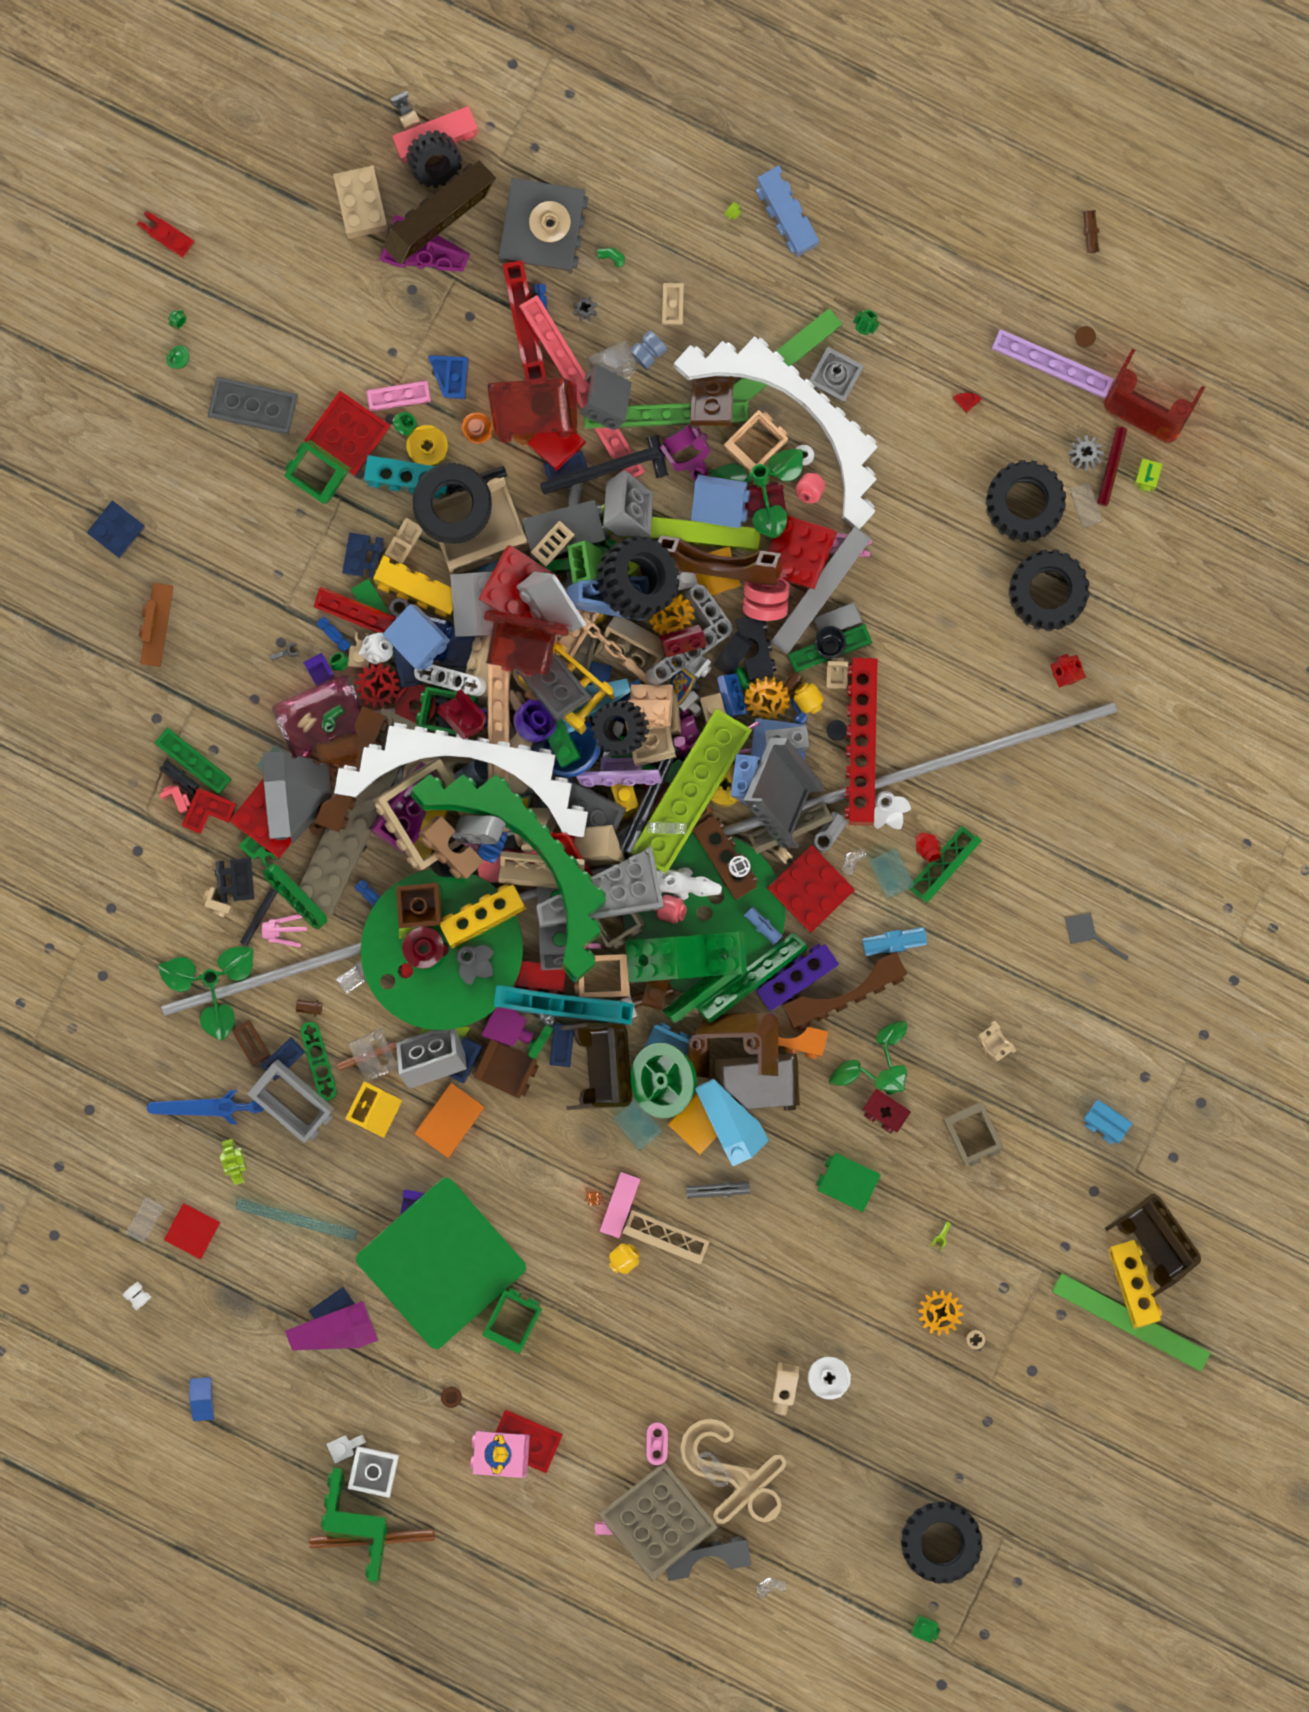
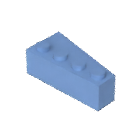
[755,165,819,257]
[567,576,649,621]

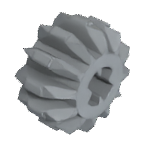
[1068,435,1104,471]

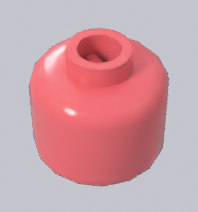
[795,473,826,504]
[654,894,687,924]

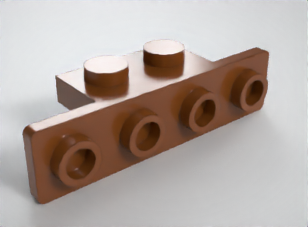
[138,583,174,667]

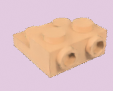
[628,685,674,728]

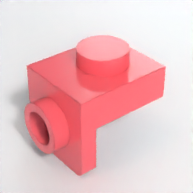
[159,785,191,815]

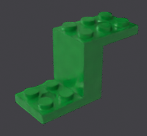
[625,931,747,983]
[320,1468,388,1586]

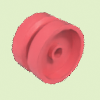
[742,578,790,621]

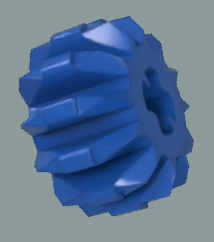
[477,832,507,863]

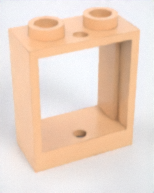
[724,410,788,473]
[575,954,630,999]

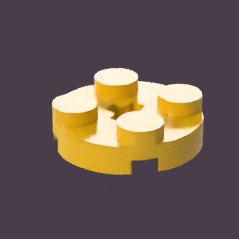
[406,425,448,466]

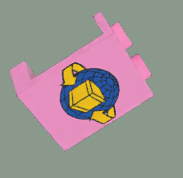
[470,1431,530,1478]

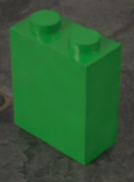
[815,1153,881,1213]

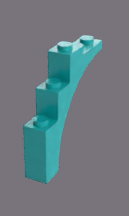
[494,985,634,1025]

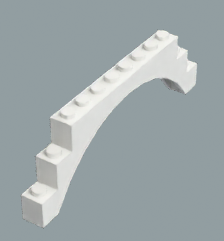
[673,336,877,530]
[334,723,588,837]

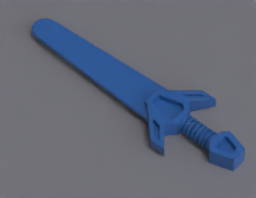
[147,1090,264,1124]

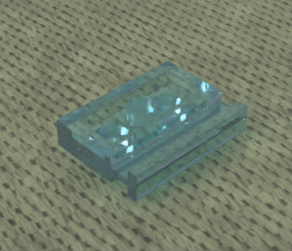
[869,848,914,899]
[613,1099,663,1151]

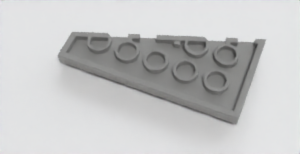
[536,846,664,928]

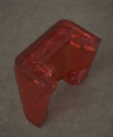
[488,378,577,442]

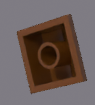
[396,883,442,929]

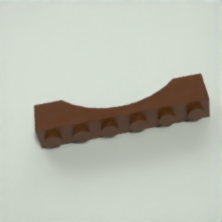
[658,535,782,586]
[315,706,389,833]
[783,952,907,1031]

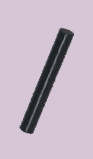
[240,888,277,946]

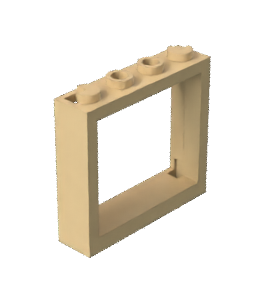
[373,759,475,870]

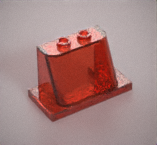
[484,609,572,676]

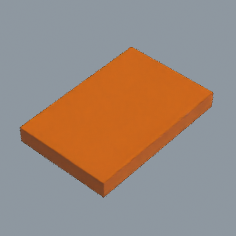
[415,1083,485,1158]

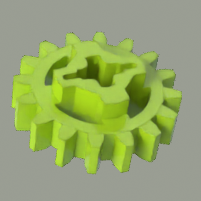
[220,1139,247,1185]

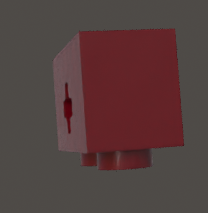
[862,1089,911,1134]

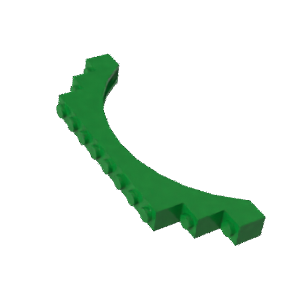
[410,774,607,983]

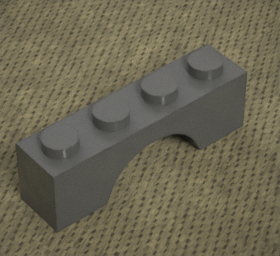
[666,1536,752,1581]

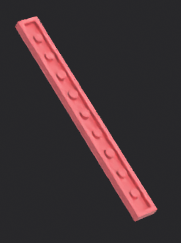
[519,296,645,478]

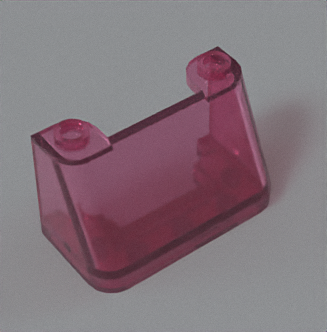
[272,675,362,759]

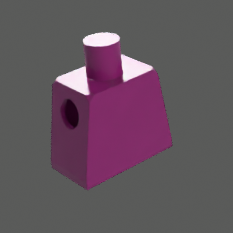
[481,1007,534,1047]

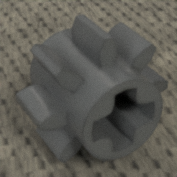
[573,296,597,322]

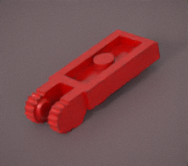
[136,210,195,259]

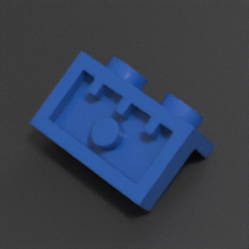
[717,674,748,719]

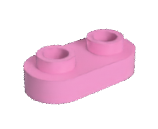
[646,1422,668,1465]

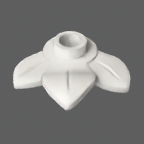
[874,791,911,830]

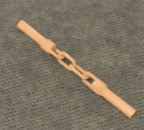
[578,611,651,685]

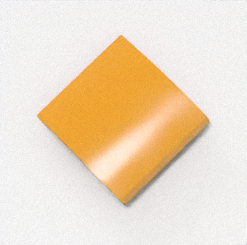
[695,547,741,597]
[667,1094,717,1155]

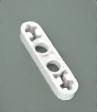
[414,664,486,696]

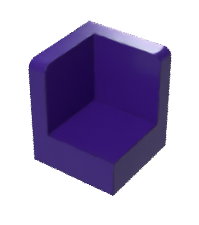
[303,652,335,686]
[400,1189,425,1214]

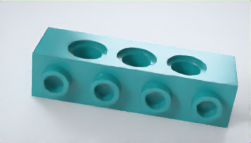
[364,455,448,499]

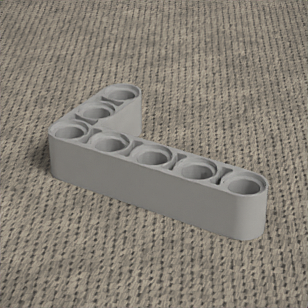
[646,585,732,685]

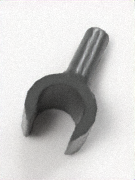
[270,643,299,660]

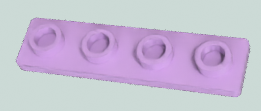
[576,758,662,787]

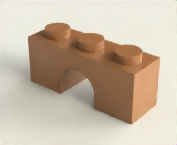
[418,816,484,879]

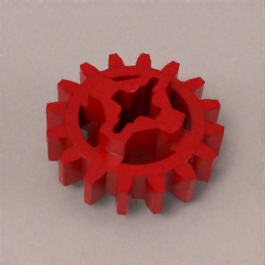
[355,663,400,708]

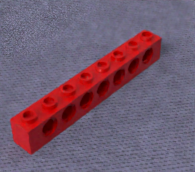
[845,658,878,826]

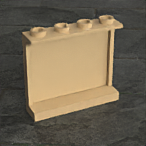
[433,477,530,574]

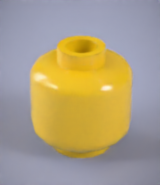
[793,682,824,714]
[609,1243,640,1274]

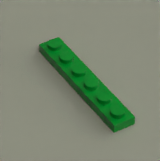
[696,932,808,1023]

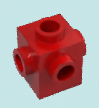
[1050,654,1086,688]

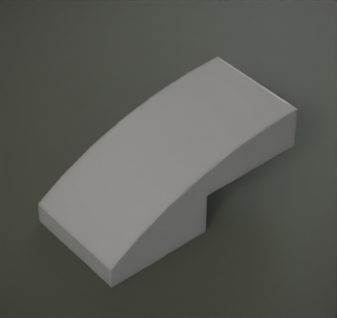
[813,603,862,631]

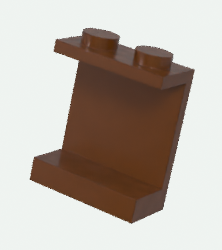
[474,1039,539,1099]

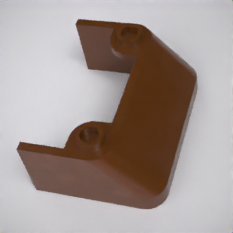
[689,1013,778,1078]

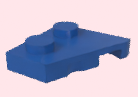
[428,355,469,400]

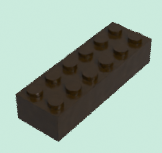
[383,160,496,265]

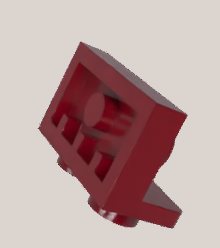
[745,482,787,518]
[659,625,706,658]
[437,689,486,740]

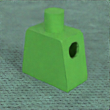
[567,541,604,584]

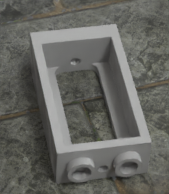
[248,1060,335,1143]

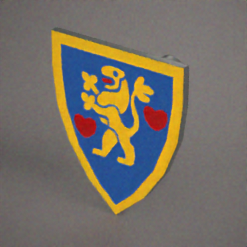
[667,662,702,705]

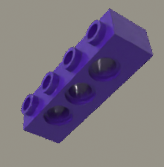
[756,943,839,1012]

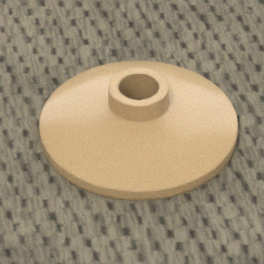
[529,201,571,243]

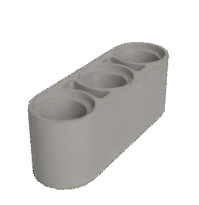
[452,816,506,844]

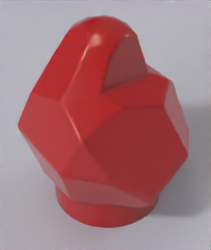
[916,832,942,863]

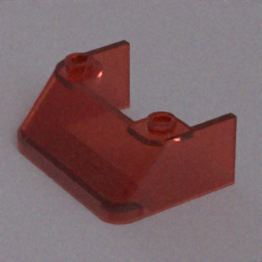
[1103,348,1205,444]

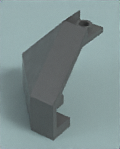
[263,751,332,845]

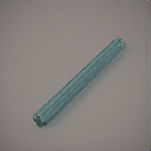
[235,1199,358,1241]

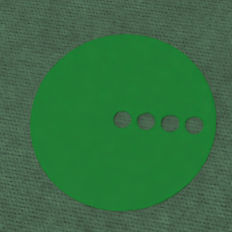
[623,833,786,992]
[360,869,523,1030]

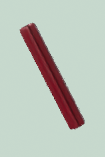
[1097,426,1127,506]

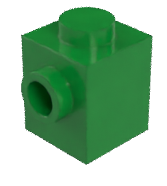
[910,1614,941,1644]

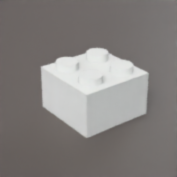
[348,1446,400,1498]

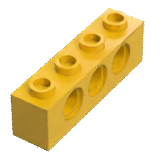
[440,884,526,948]
[1107,1240,1162,1329]

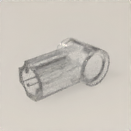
[336,960,367,994]

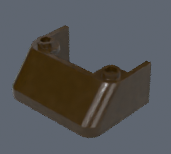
[561,1023,632,1110]
[1105,1194,1201,1298]

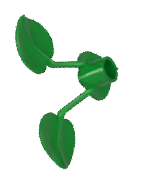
[710,449,803,538]
[158,946,254,1041]
[829,1021,908,1095]

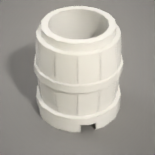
[808,1357,851,1399]

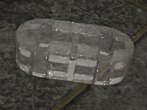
[647,822,687,834]
[697,1452,730,1487]

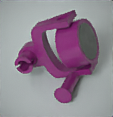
[660,424,711,480]
[674,709,702,760]

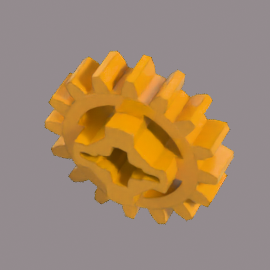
[650,594,695,635]
[745,676,790,720]
[917,1290,964,1336]

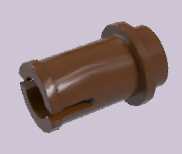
[782,671,803,699]
[296,999,323,1017]

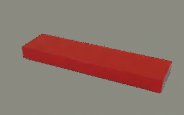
[314,587,396,633]

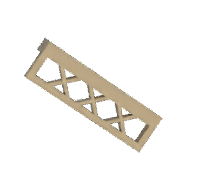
[499,851,585,889]
[623,1210,710,1265]

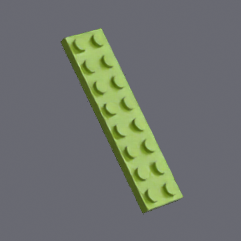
[631,708,752,873]

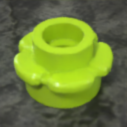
[724,201,742,220]

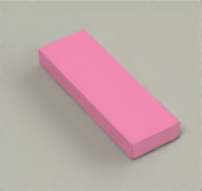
[366,381,431,412]
[600,1172,640,1238]

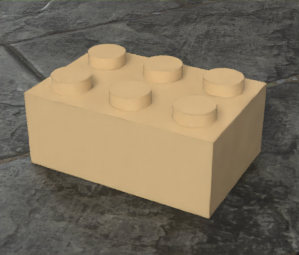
[333,166,388,239]

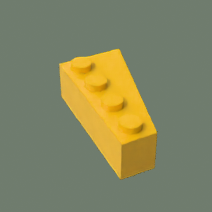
[374,555,453,618]

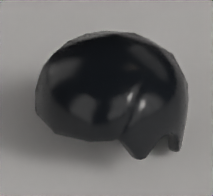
[815,626,846,659]

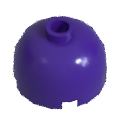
[514,699,557,742]

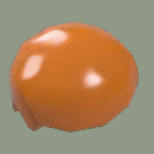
[461,412,493,444]

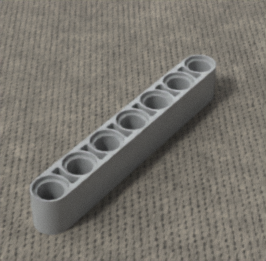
[771,526,871,654]

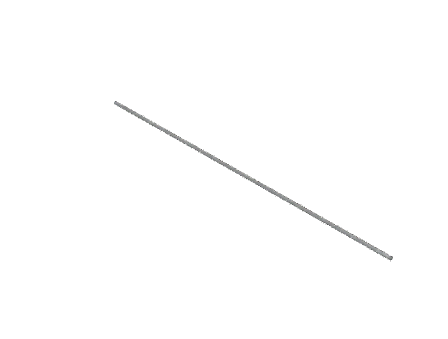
[161,702,1117,1016]

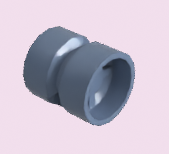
[628,331,668,370]
[455,759,488,789]

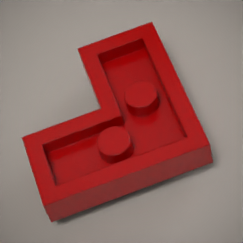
[182,788,237,835]

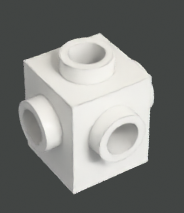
[359,633,393,664]

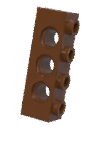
[692,816,758,900]

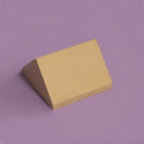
[574,825,625,866]

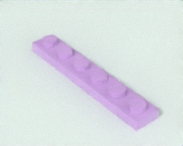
[992,329,1113,399]

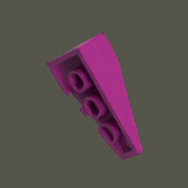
[379,215,470,272]
[368,762,436,854]
[285,1301,379,1351]

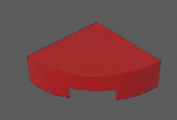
[952,393,982,414]

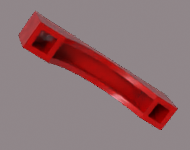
[503,260,547,389]

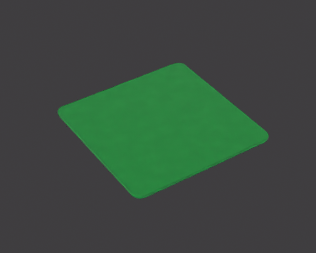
[356,1177,526,1349]

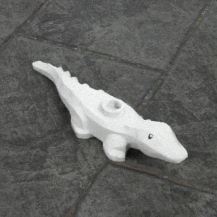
[611,864,722,900]

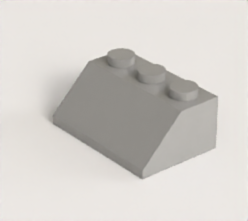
[603,470,653,537]
[450,571,498,637]
[517,572,586,638]
[396,1029,467,1089]

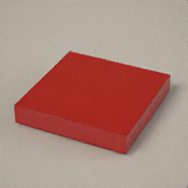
[527,415,586,471]
[164,1203,221,1260]

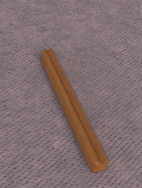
[309,1529,435,1549]

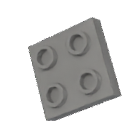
[809,347,864,403]

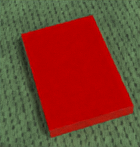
[495,1409,563,1473]

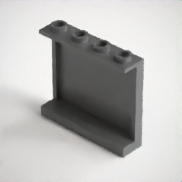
[499,178,589,274]
[744,737,824,849]

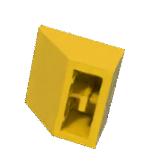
[345,1081,403,1138]

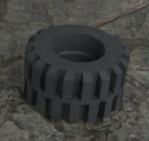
[406,130,462,188]
[591,701,649,755]

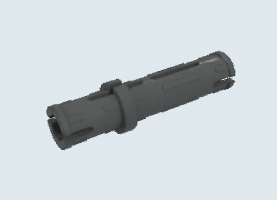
[686,1181,750,1199]

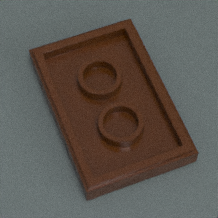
[690,376,734,426]

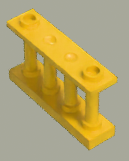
[518,640,615,735]

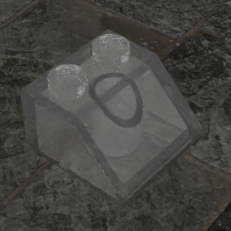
[588,341,636,379]

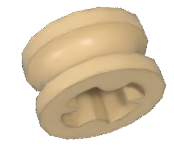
[297,712,317,733]
[773,846,793,865]
[966,1330,985,1349]

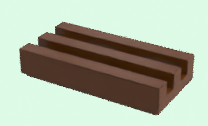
[231,1020,271,1066]

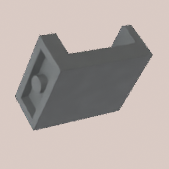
[580,365,632,430]

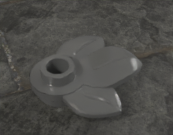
[457,945,494,985]

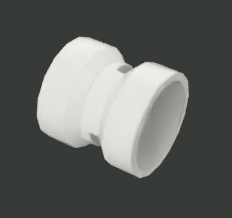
[729,856,750,877]
[122,1281,152,1311]

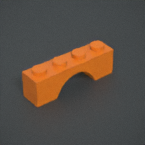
[740,1012,828,1060]

